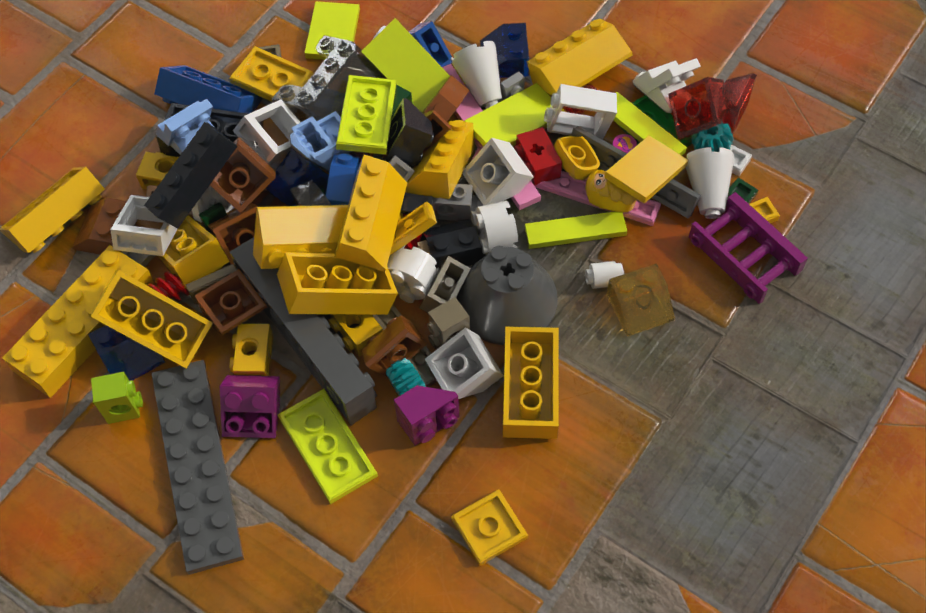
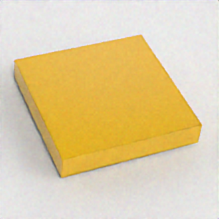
[451,489,528,566]

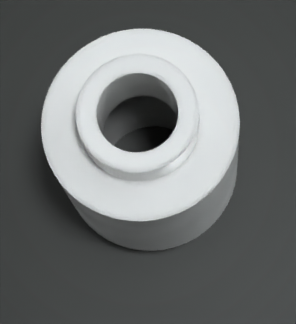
[585,261,624,289]

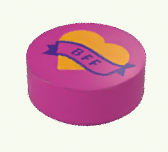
[613,134,637,153]

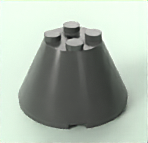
[456,246,558,345]

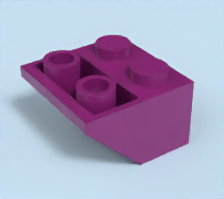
[220,375,280,438]
[394,385,459,446]

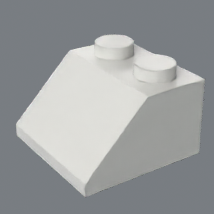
[462,138,534,205]
[425,327,504,399]

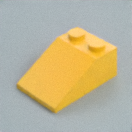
[158,215,229,288]

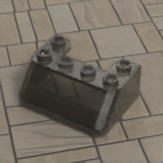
[271,35,386,122]

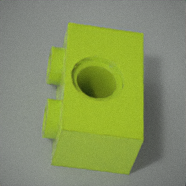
[91,371,143,424]

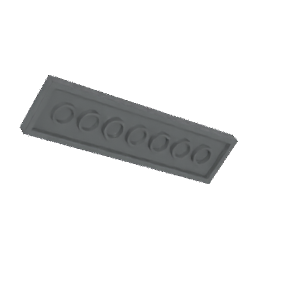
[152,360,244,575]

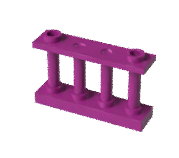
[689,192,808,304]

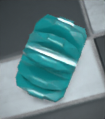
[691,118,733,152]
[386,358,426,396]

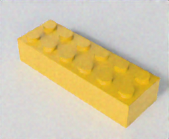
[2,245,155,398]

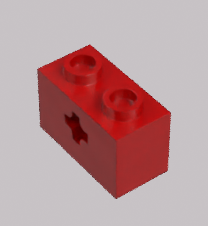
[513,127,562,186]

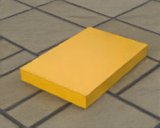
[229,46,314,109]
[604,136,689,204]

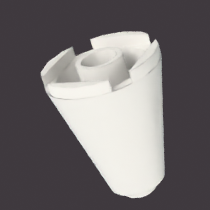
[450,41,502,109]
[686,147,734,219]

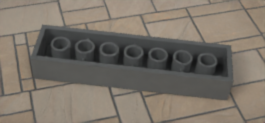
[230,237,377,426]

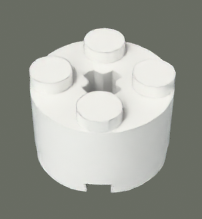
[471,201,518,255]
[387,246,439,303]

